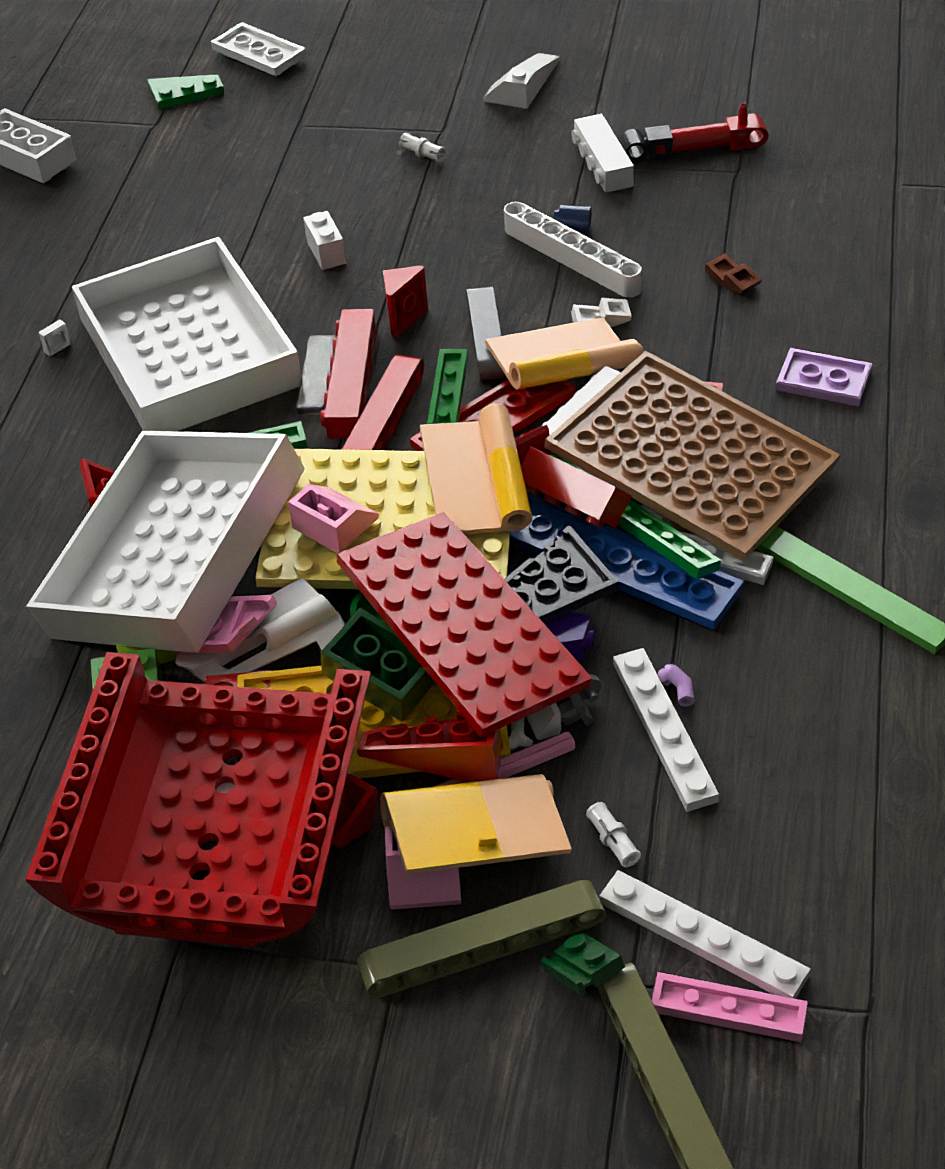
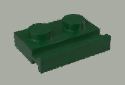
[540,932,625,996]

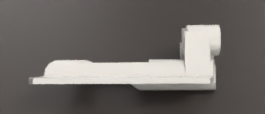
[175,578,345,682]

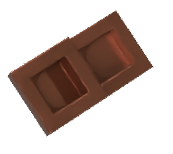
[704,253,762,294]

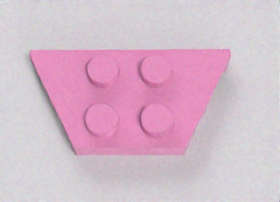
[174,595,277,654]

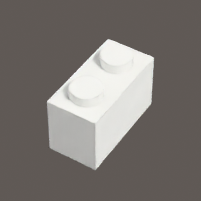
[303,211,346,270]

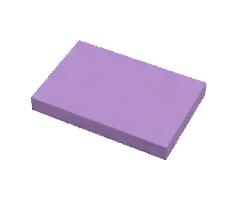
[776,348,873,406]

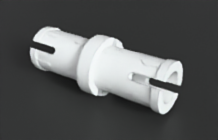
[399,133,446,162]
[586,802,641,867]

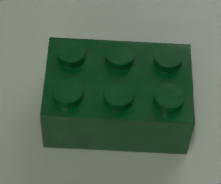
[320,608,435,721]

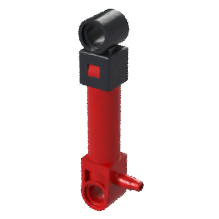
[620,103,769,163]

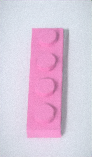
[651,972,808,1042]

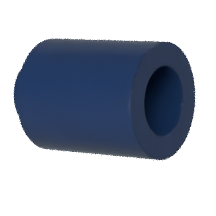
[554,205,592,232]

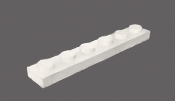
[613,648,719,812]
[599,870,810,999]

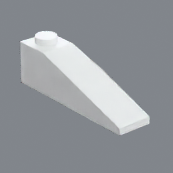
[484,53,560,109]

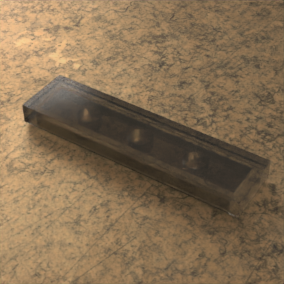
[296,335,336,414]

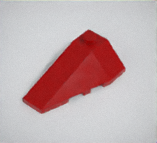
[357,711,501,782]

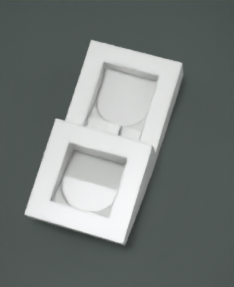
[571,298,632,327]

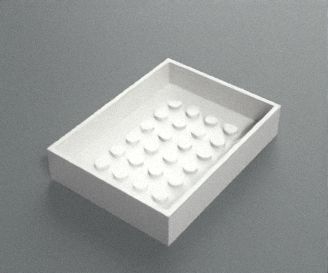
[72,237,303,432]
[26,431,305,653]

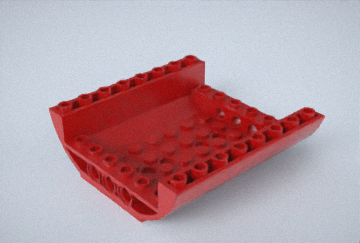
[25,652,371,947]

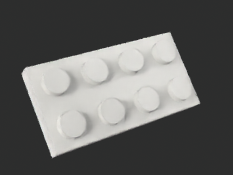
[211,22,306,76]

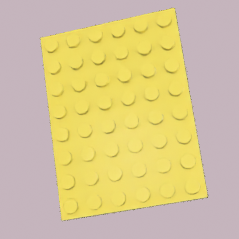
[255,449,510,589]

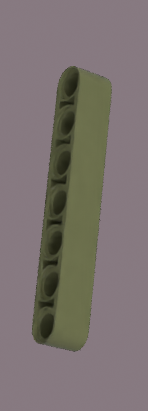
[357,880,606,998]
[597,963,733,1169]

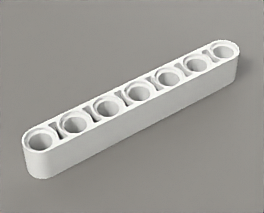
[504,202,642,298]

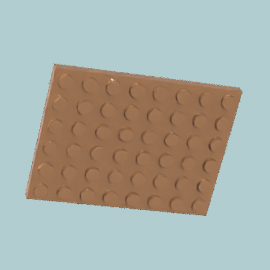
[544,351,840,562]

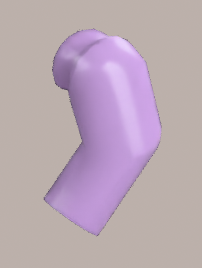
[658,664,695,707]

